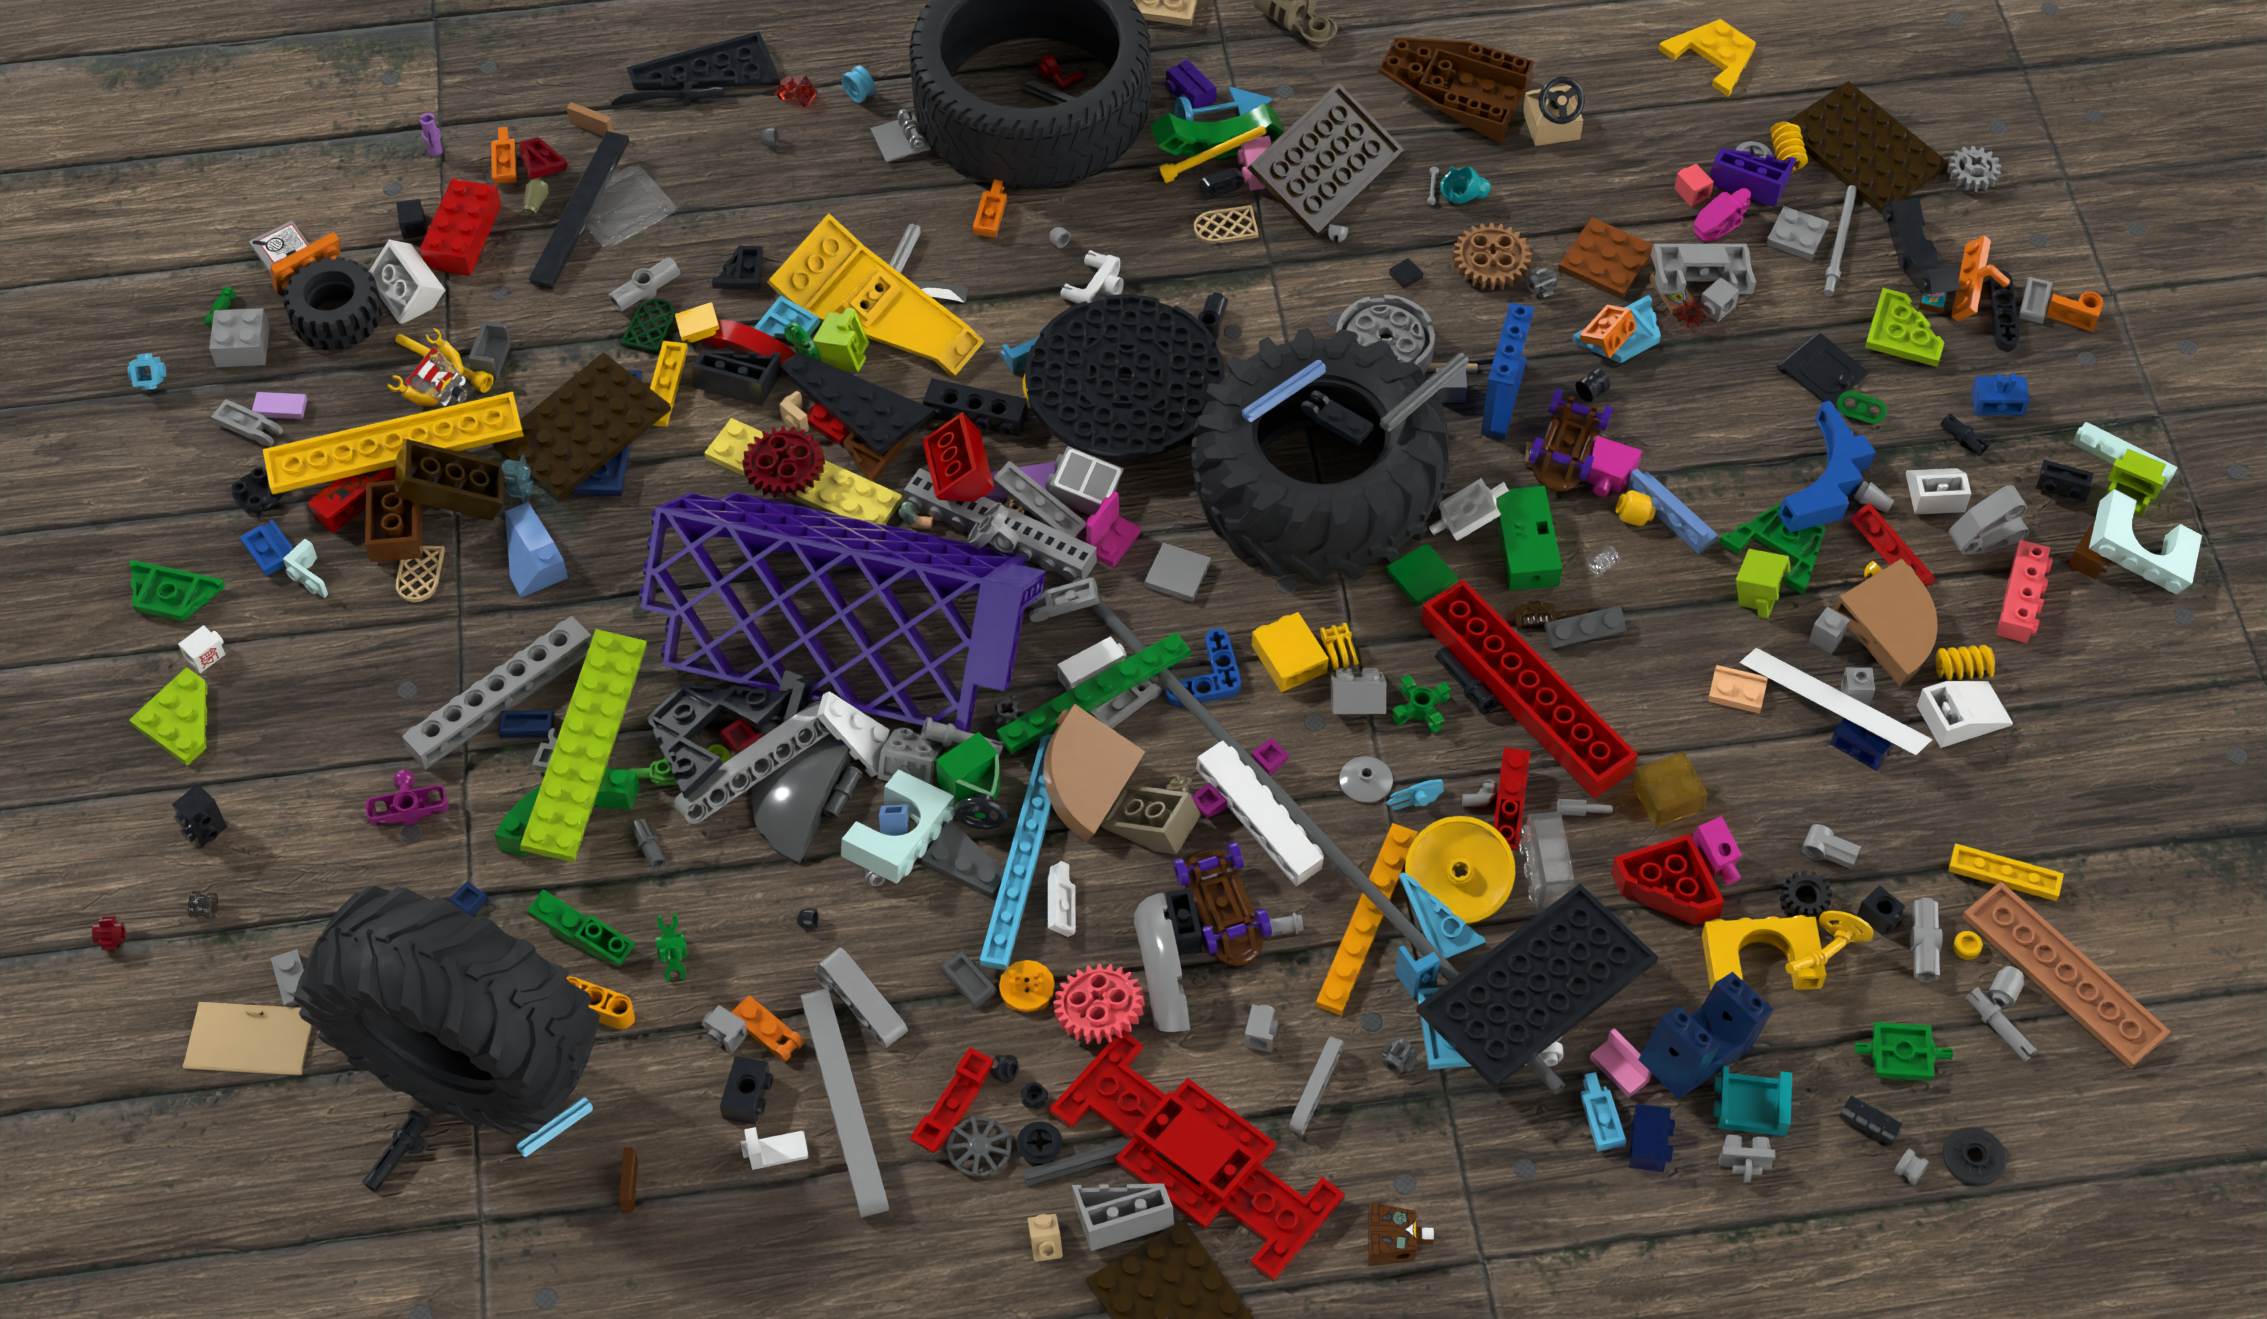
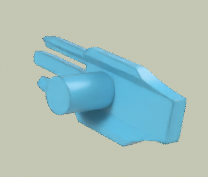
[1386,779,1444,810]

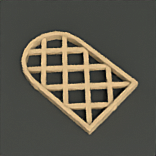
[1194,205,1259,244]
[396,546,445,602]

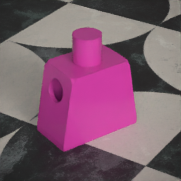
[1587,436,1642,497]
[1692,816,1742,886]

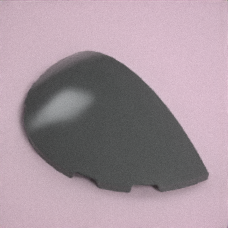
[751,733,852,864]

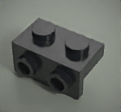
[2036,460,2094,502]

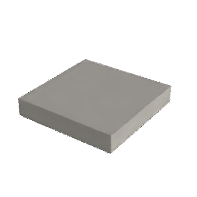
[1144,543,1211,602]

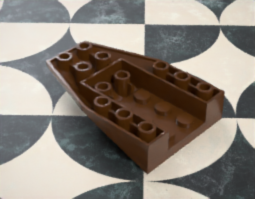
[1378,37,1534,144]

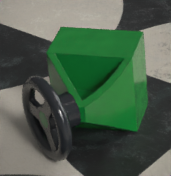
[936,732,1007,830]

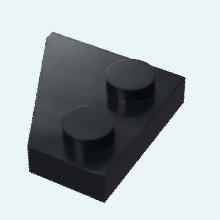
[712,246,764,290]

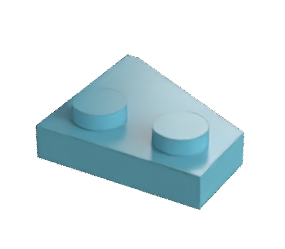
[754,296,821,339]

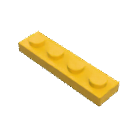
[650,341,688,427]
[1948,843,2064,902]

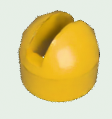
[1864,560,1883,578]

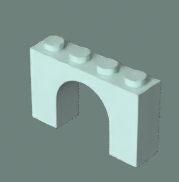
[2089,489,2202,595]
[841,769,954,884]

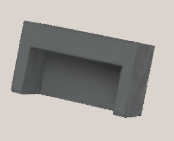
[468,321,511,380]

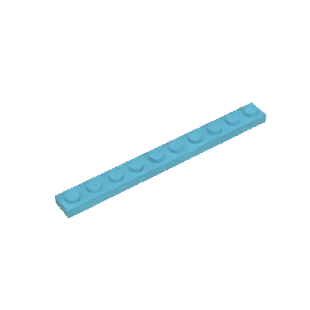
[980,734,1053,971]

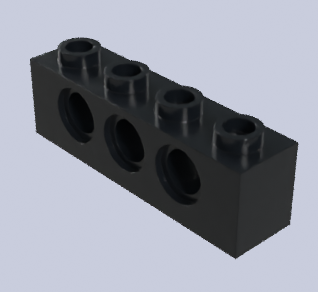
[923,378,1028,437]

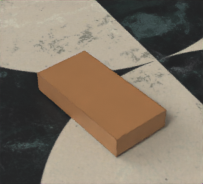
[566,102,614,137]

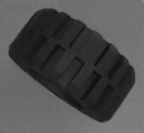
[283,257,383,351]

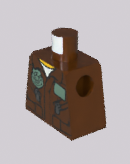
[1368,1203,1434,1266]

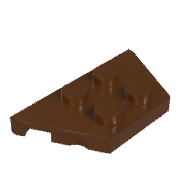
[843,429,918,482]

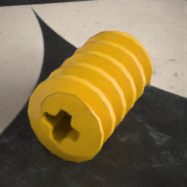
[1770,122,1808,173]
[1936,645,1995,681]

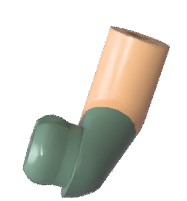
[899,501,934,530]

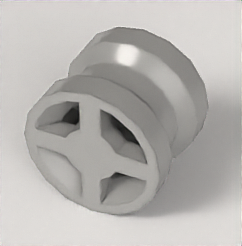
[1894,1148,1929,1185]

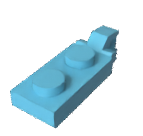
[1581,1072,1626,1152]

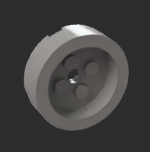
[1336,295,1435,375]

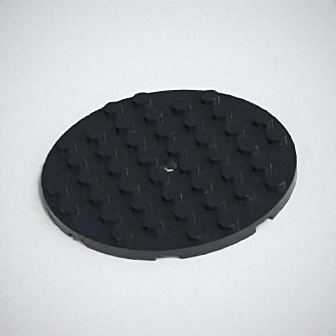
[1025,294,1225,459]

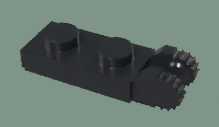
[1300,391,1373,446]

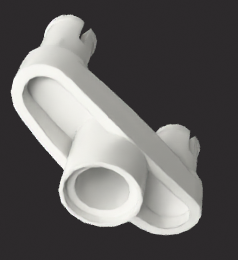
[1061,250,1124,304]

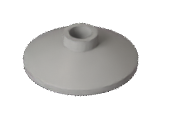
[1339,756,1393,804]

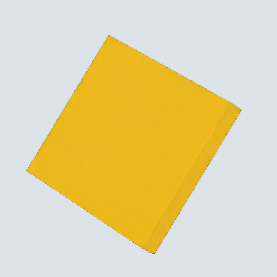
[675,302,720,342]

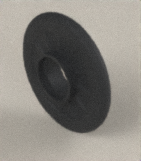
[1943,1127,2007,1186]

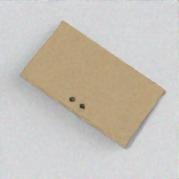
[183,1002,312,1075]

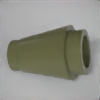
[522,179,549,216]

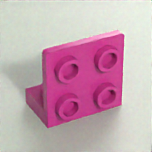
[1085,491,1141,568]

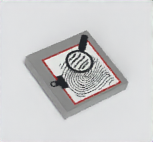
[249,220,310,274]

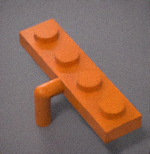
[1951,235,2010,322]

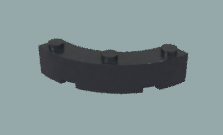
[1882,197,1960,294]

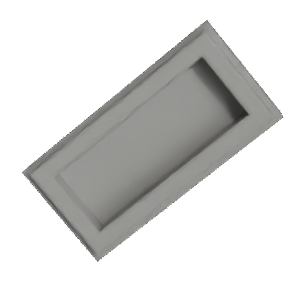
[2018,277,2053,324]

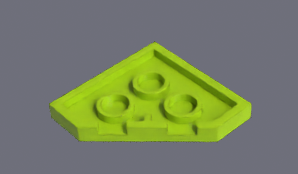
[1865,288,1944,367]
[129,667,207,766]

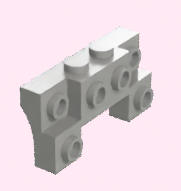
[1651,244,1757,295]

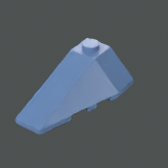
[505,502,568,598]

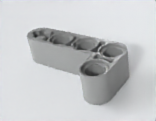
[814,947,908,1049]

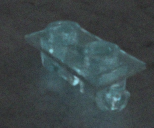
[502,455,534,504]

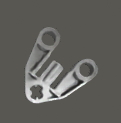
[1948,485,2030,555]

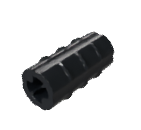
[1839,1095,1903,1146]

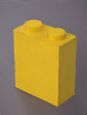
[1252,612,1329,693]

